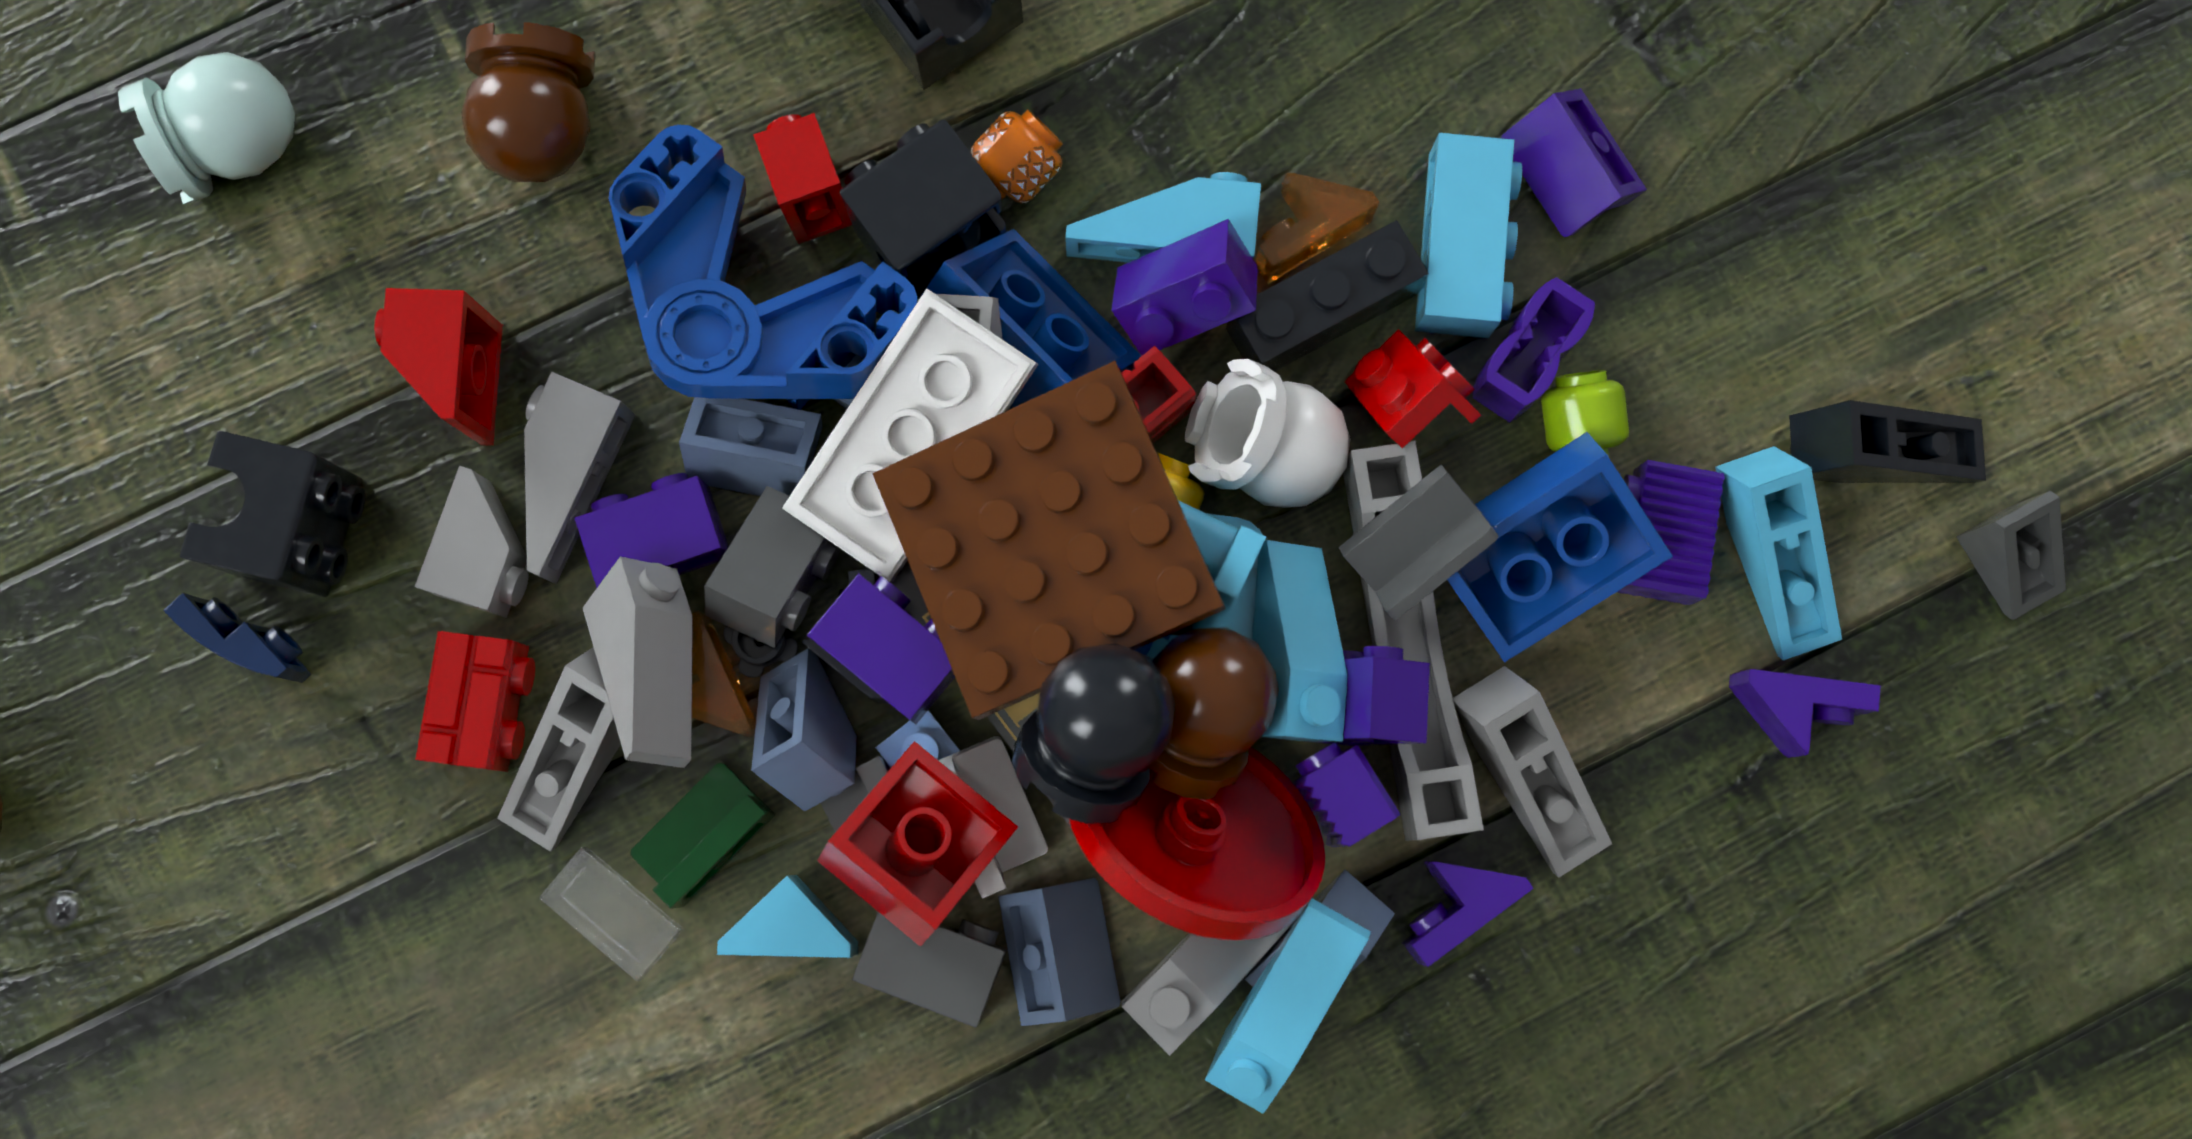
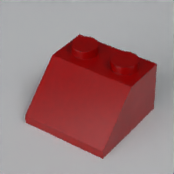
[374,288,503,446]
[817,741,1018,947]

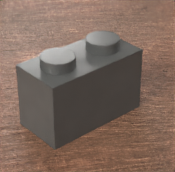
[705,486,840,648]
[852,912,1008,1028]

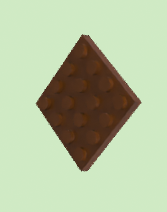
[872,361,1226,720]

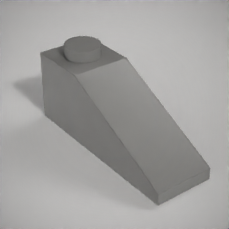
[524,372,635,584]
[583,556,692,768]
[497,647,621,852]
[1453,666,1612,878]
[1121,921,1294,1056]

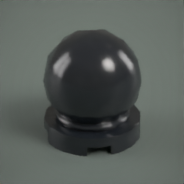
[1012,643,1176,824]

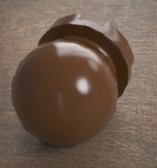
[461,22,595,182]
[1150,627,1279,799]

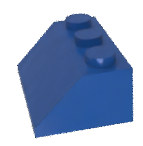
[917,229,1141,409]
[1447,432,1673,663]

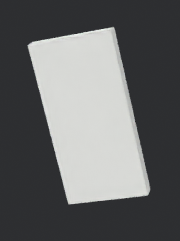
[782,289,1038,582]

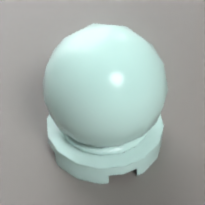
[118,52,295,205]

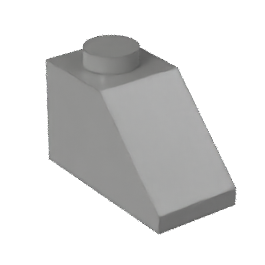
[415,466,529,618]

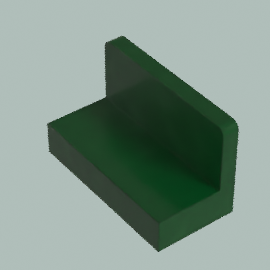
[630,763,775,909]

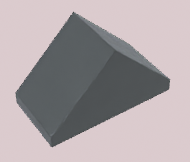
[1956,491,2066,620]

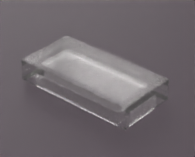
[539,847,684,981]

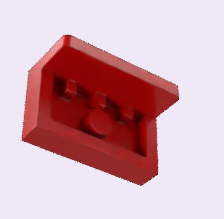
[1344,329,1481,449]

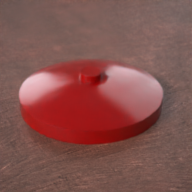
[1069,747,1325,941]

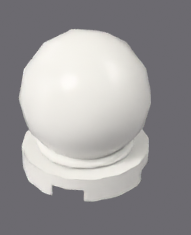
[1185,359,1351,508]

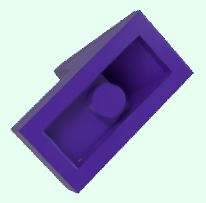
[1729,669,1881,758]
[1402,861,1534,967]

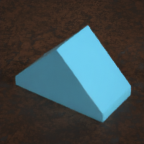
[717,875,858,958]

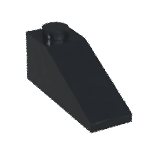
[1789,400,1986,483]

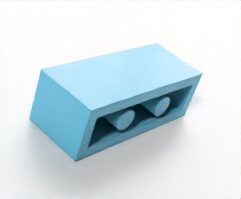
[1415,133,1522,338]

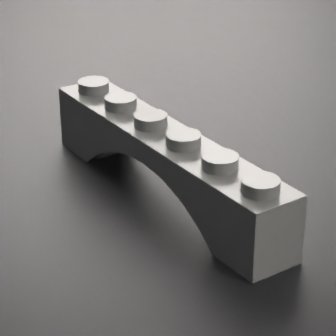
[1343,441,1484,841]

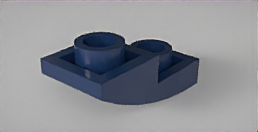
[163,593,312,683]

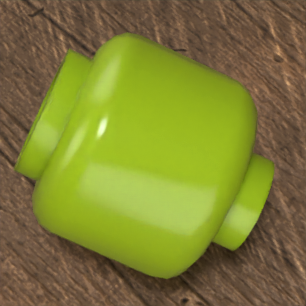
[1541,370,1629,457]

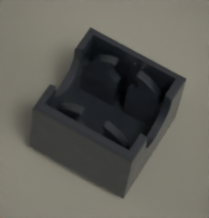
[857,0,1023,90]
[840,119,1007,300]
[180,431,366,597]

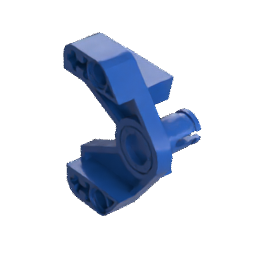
[609,125,917,410]

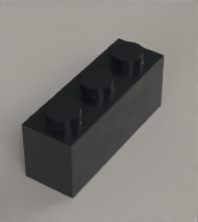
[1226,220,1429,372]

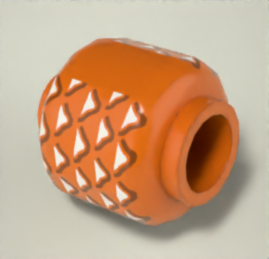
[971,109,1063,203]

